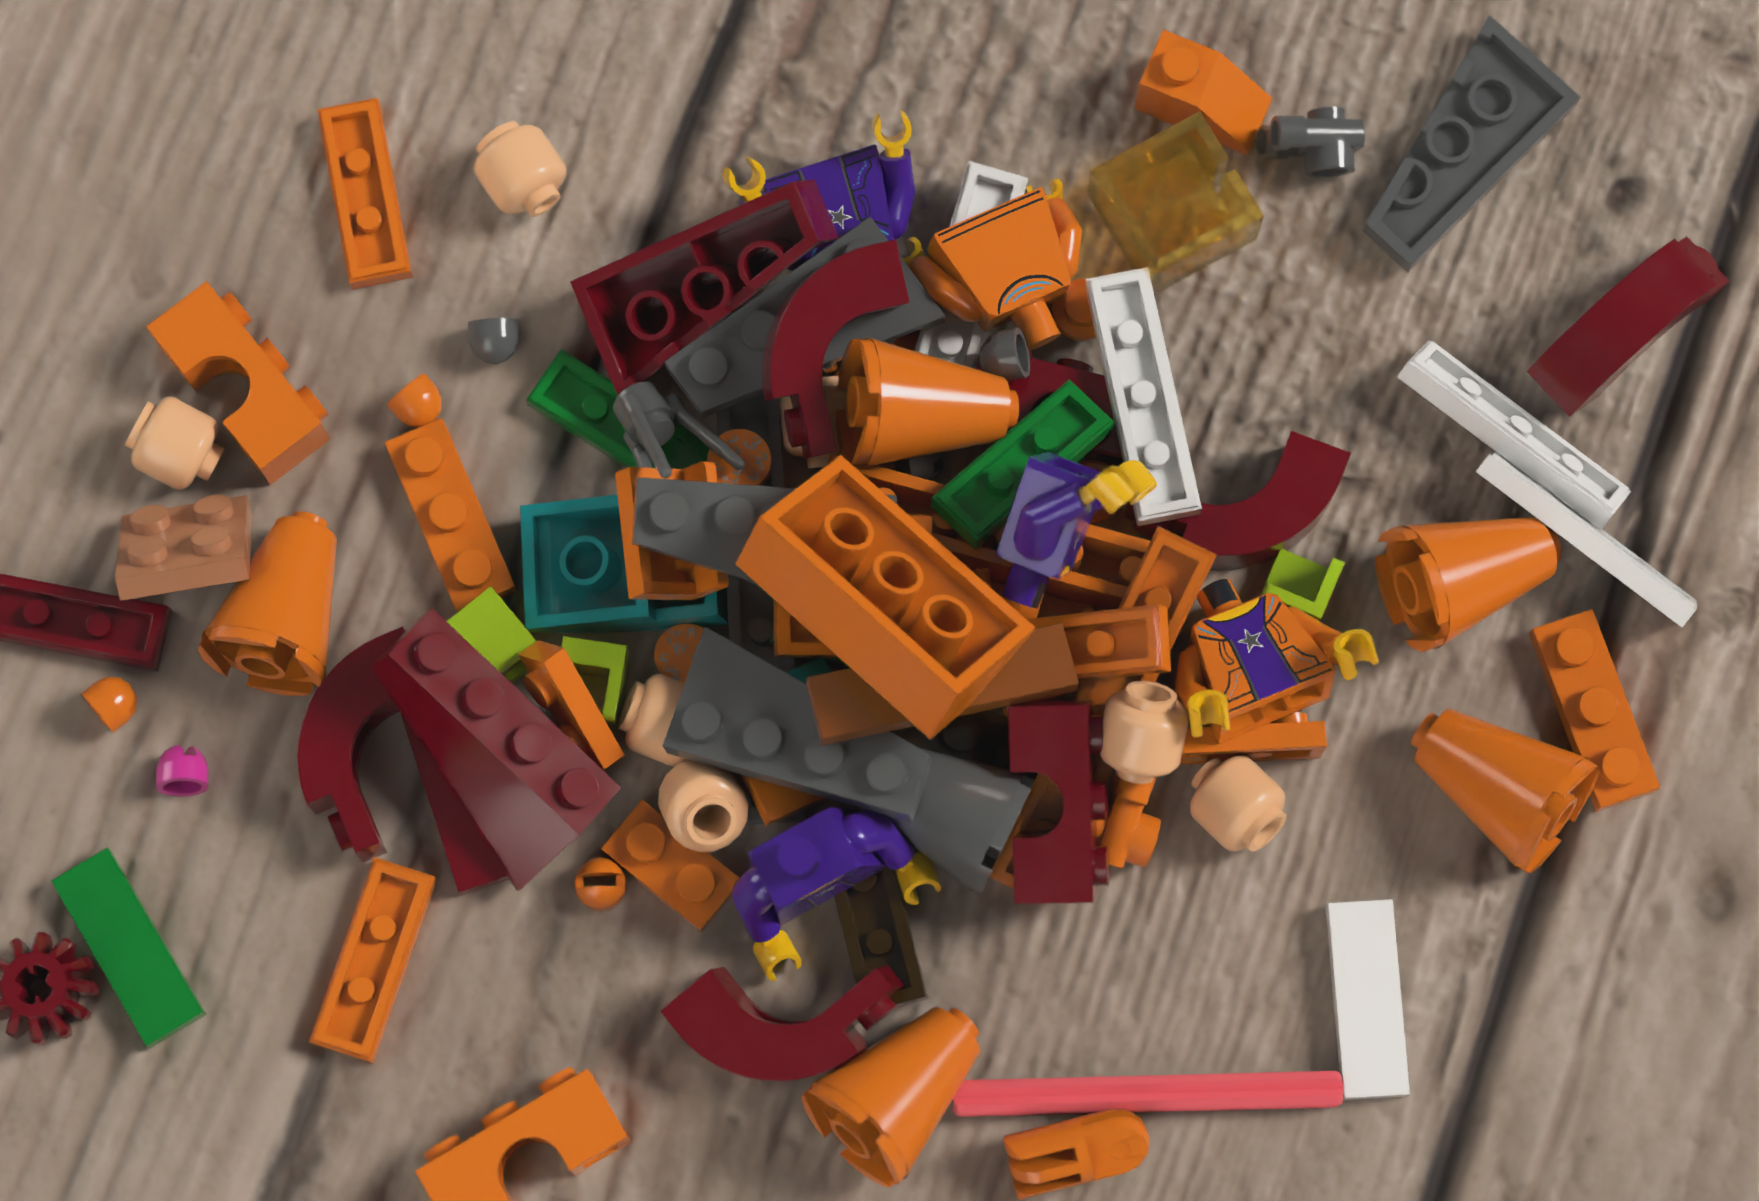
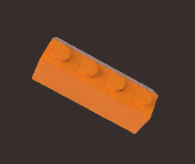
[736,455,1036,739]

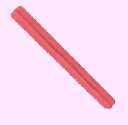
[953,1071,1344,1117]

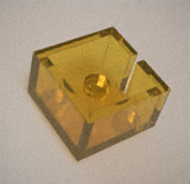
[1087,111,1264,295]

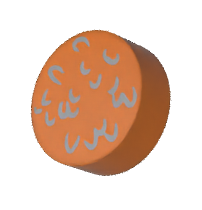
[707,429,771,486]
[654,623,704,683]

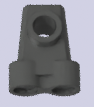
[1257,107,1365,178]

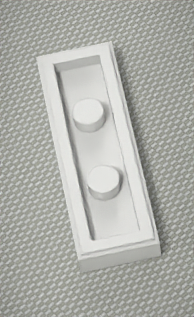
[1326,899,1410,1100]

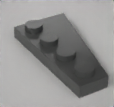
[1363,15,1581,273]
[664,217,946,418]
[632,477,897,585]
[662,627,933,823]

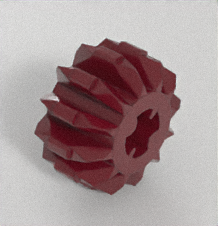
[0,932,99,1045]

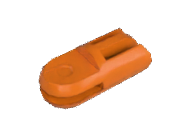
[1003,1109,1150,1200]

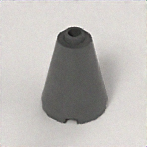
[887,748,1036,895]

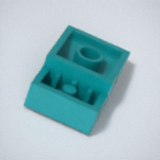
[520,494,728,633]

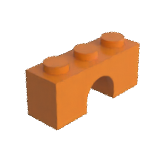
[146,281,330,485]
[415,1067,631,1201]

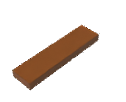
[806,623,1079,746]

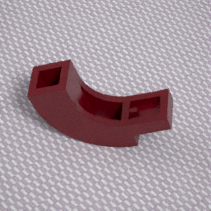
[1526,236,1730,417]
[762,240,910,458]
[1124,431,1351,570]
[297,626,405,863]
[660,965,904,1081]

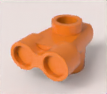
[1097,772,1161,868]

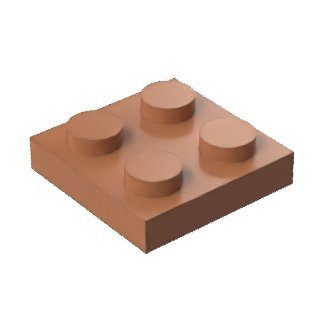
[115,495,253,601]

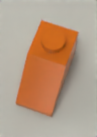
[1134,29,1272,156]

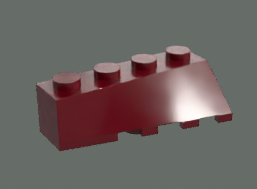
[570,180,839,396]
[371,608,621,891]

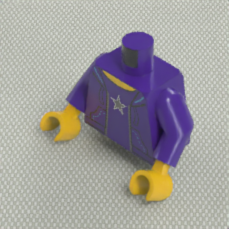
[722,110,916,271]
[997,452,1157,608]
[733,807,941,982]

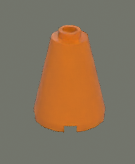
[836,338,1019,467]
[198,511,337,696]
[1375,517,1562,652]
[1411,708,1599,874]
[801,1007,981,1188]

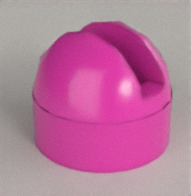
[156,745,208,797]

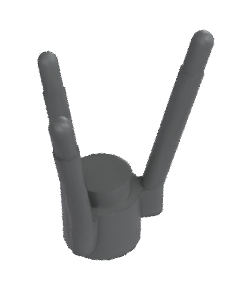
[613,382,745,479]

